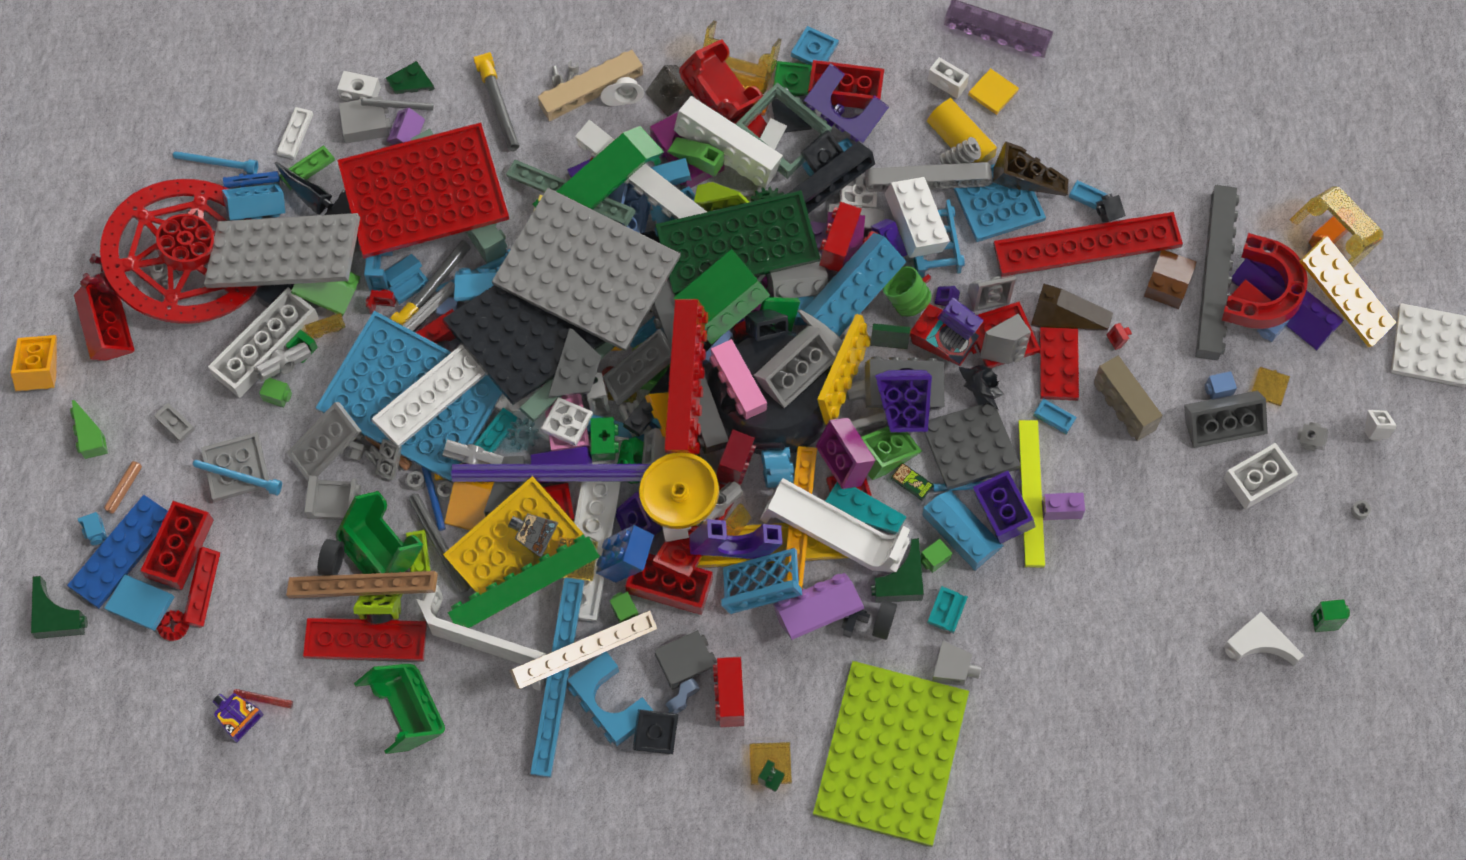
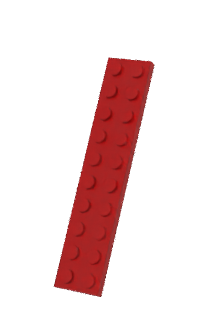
[993,212,1183,277]

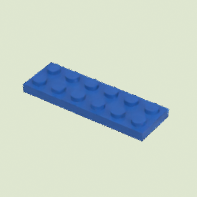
[67,495,168,609]

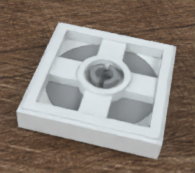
[839,174,877,208]
[541,397,593,446]

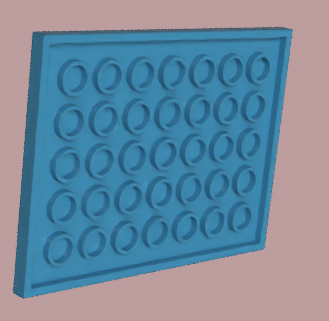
[316,311,503,482]

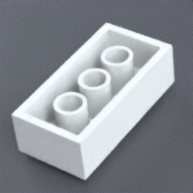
[885,177,950,258]

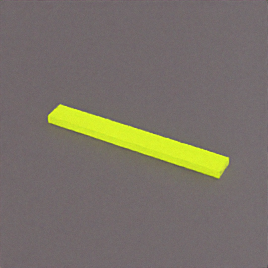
[1018,420,1045,568]

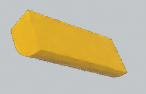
[927,97,997,163]

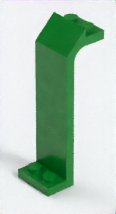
[532,126,664,210]

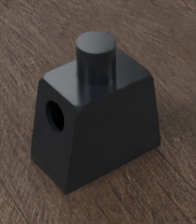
[745,309,789,341]

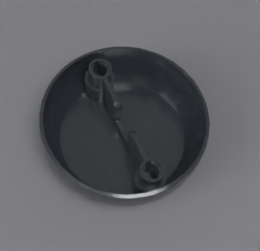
[707,331,832,455]

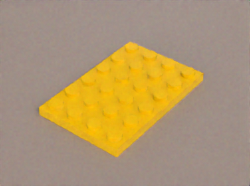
[443,476,584,595]

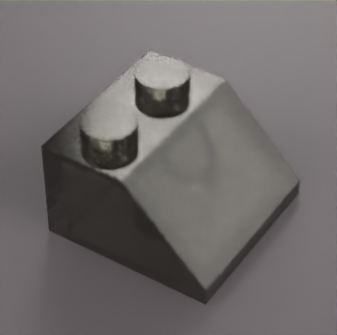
[645,65,694,117]

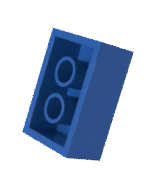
[596,525,654,583]

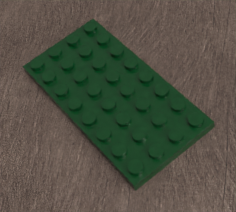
[656,190,821,295]

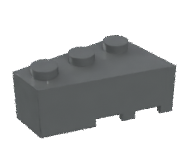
[484,456,525,517]

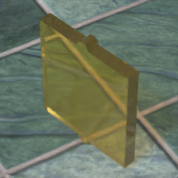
[1252,367,1290,406]

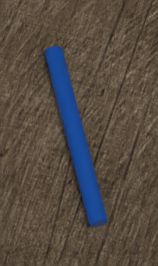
[421,466,446,531]

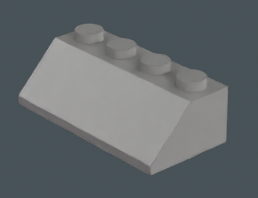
[754,325,837,408]

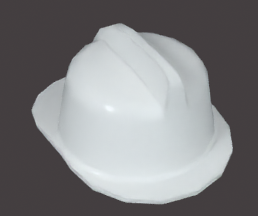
[601,77,644,106]

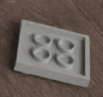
[201,432,269,502]

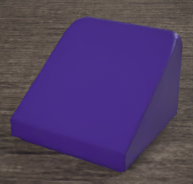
[935,286,960,306]

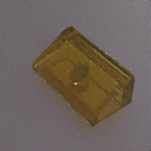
[726,503,751,536]

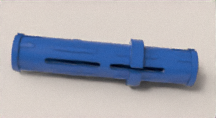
[223,171,280,188]

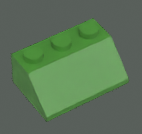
[291,272,360,316]

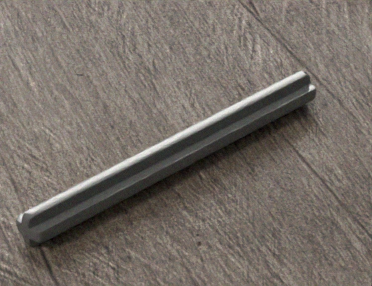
[409,494,470,593]

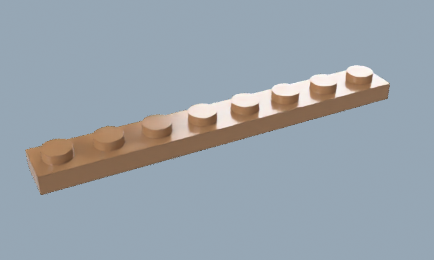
[286,571,438,598]

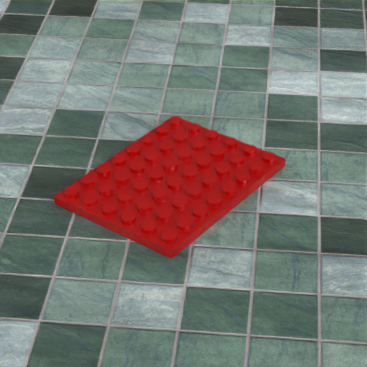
[337,122,510,258]

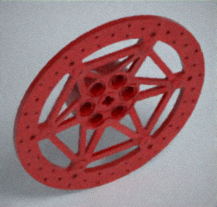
[100,179,262,324]

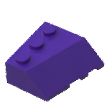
[875,370,932,432]

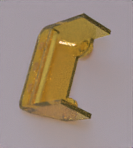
[703,20,782,95]
[1289,186,1384,268]

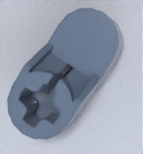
[666,678,700,713]

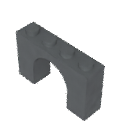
[865,356,945,410]

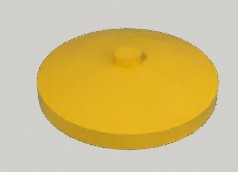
[639,453,719,529]

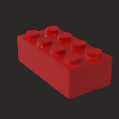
[808,60,885,109]
[140,501,214,590]
[625,553,713,615]

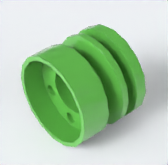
[883,266,932,317]

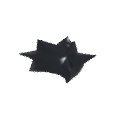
[959,365,1004,410]

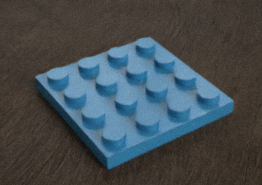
[953,164,1046,242]

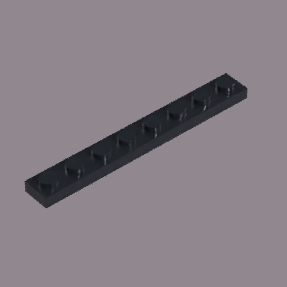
[623,339,718,437]

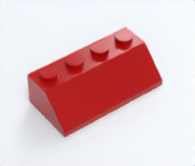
[74,284,135,361]

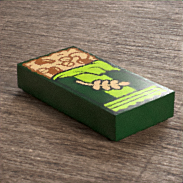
[891,462,934,501]

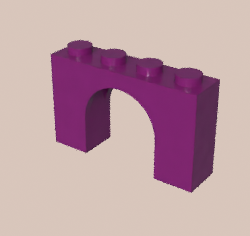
[649,112,725,188]

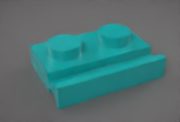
[927,586,968,634]

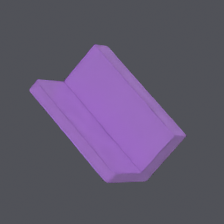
[387,108,425,145]

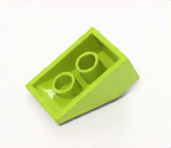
[694,182,749,212]

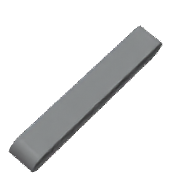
[865,162,993,192]

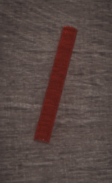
[233,689,293,709]

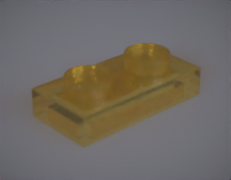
[305,313,346,338]

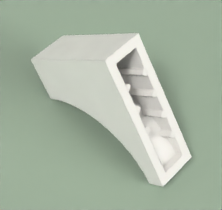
[1223,612,1304,666]

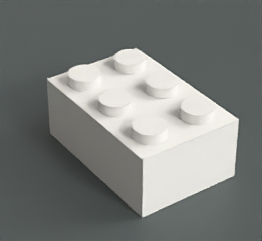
[1223,443,1298,510]

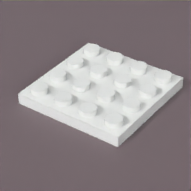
[1391,303,1466,388]

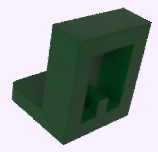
[758,760,785,792]

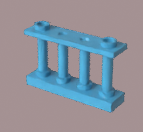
[913,199,965,278]

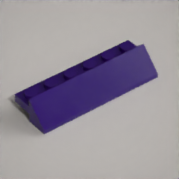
[1232,258,1344,351]

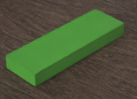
[279,145,335,191]

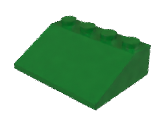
[674,249,770,344]

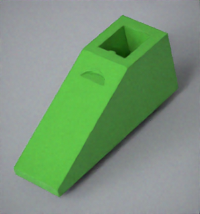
[668,137,724,177]
[70,400,108,459]

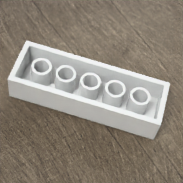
[674,96,783,189]
[208,288,319,398]

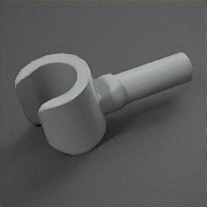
[566,61,579,82]
[551,66,564,88]

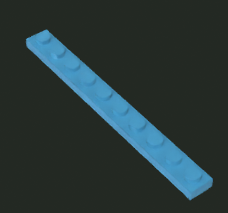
[531,577,585,778]

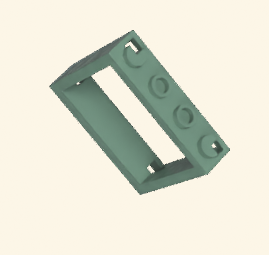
[735,83,832,179]

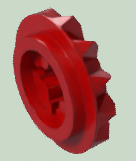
[157,610,189,641]

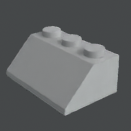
[767,253,828,298]
[980,314,1031,364]

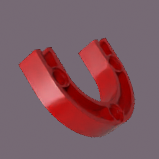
[1222,233,1308,329]

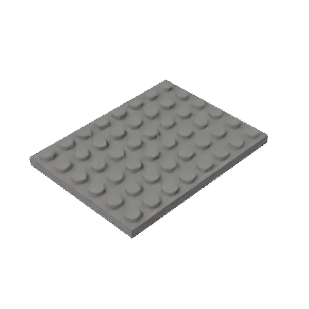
[492,188,681,351]

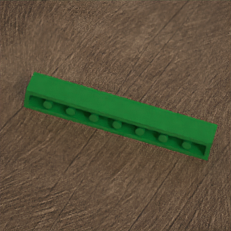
[447,534,601,628]

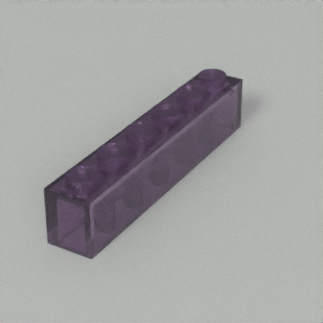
[944,0,1053,58]

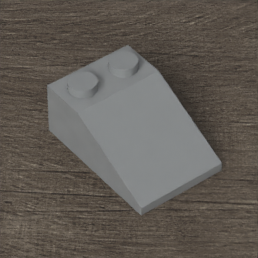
[968,276,1016,312]

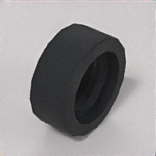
[317,539,344,576]
[872,600,897,640]

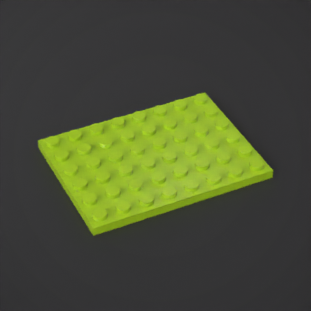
[813,661,969,847]

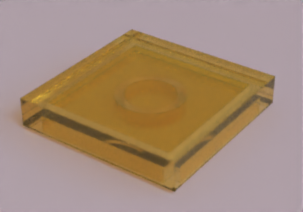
[749,742,792,785]

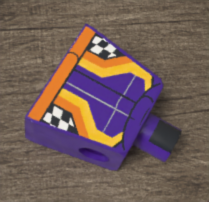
[213,693,264,743]

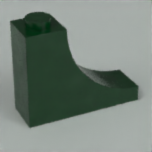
[871,538,924,603]
[31,576,88,639]

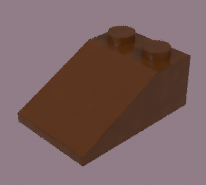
[1143,250,1197,309]

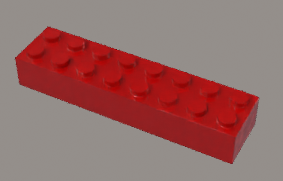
[665,299,708,455]

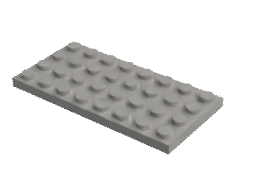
[204,213,360,288]

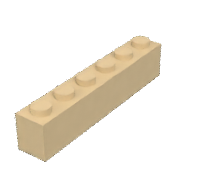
[538,50,643,122]

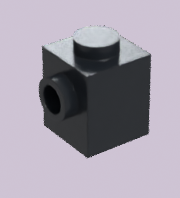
[1096,193,1126,223]

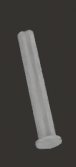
[402,281,455,331]

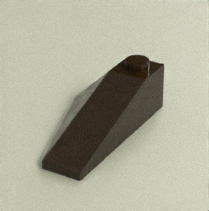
[993,141,1069,196]
[1031,283,1113,330]

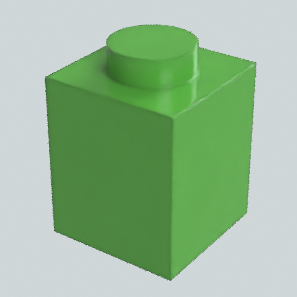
[259,378,292,408]
[921,539,952,573]
[610,591,638,623]

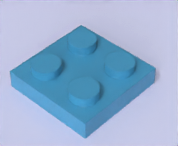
[791,26,839,65]

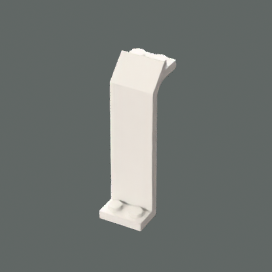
[760,478,910,572]
[417,585,546,691]

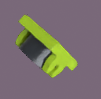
[353,594,403,624]

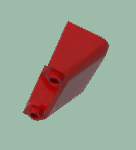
[679,39,763,121]

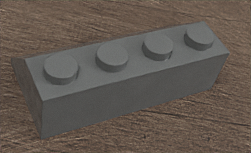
[1184,391,1268,448]

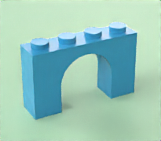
[646,158,691,237]
[567,651,652,746]

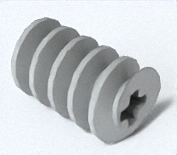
[939,137,981,164]

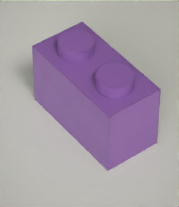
[1042,492,1085,520]

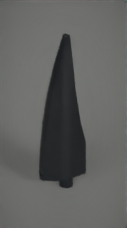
[274,162,333,215]

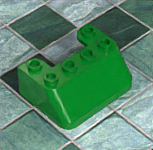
[336,491,424,574]

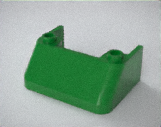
[354,664,445,754]

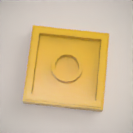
[968,68,1019,115]

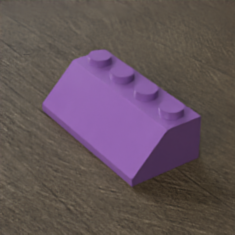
[773,573,864,640]

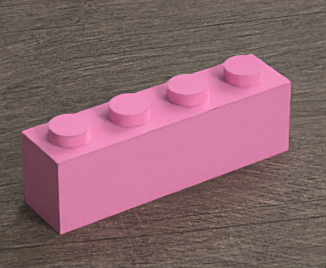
[709,339,767,420]

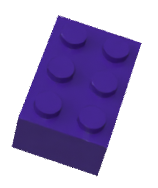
[973,471,1035,544]

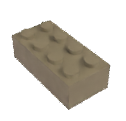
[1094,355,1163,441]

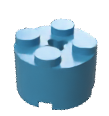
[761,447,794,489]

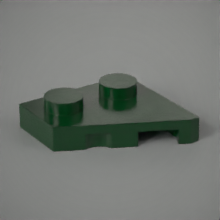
[386,61,435,94]

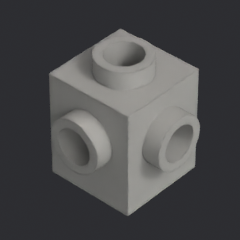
[147,264,180,286]
[1297,422,1329,451]

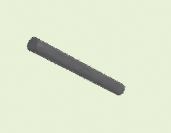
[361,98,434,111]

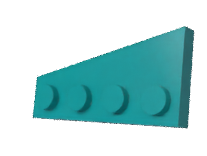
[825,482,907,534]

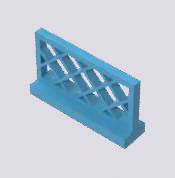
[721,548,802,614]

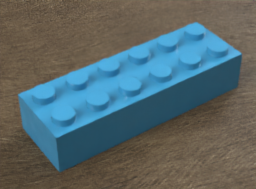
[799,233,907,337]

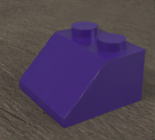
[616,492,663,535]

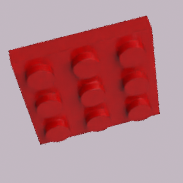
[975,301,1040,368]

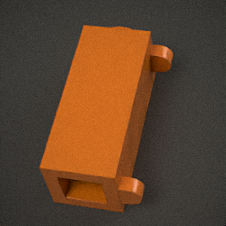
[1308,208,1356,248]

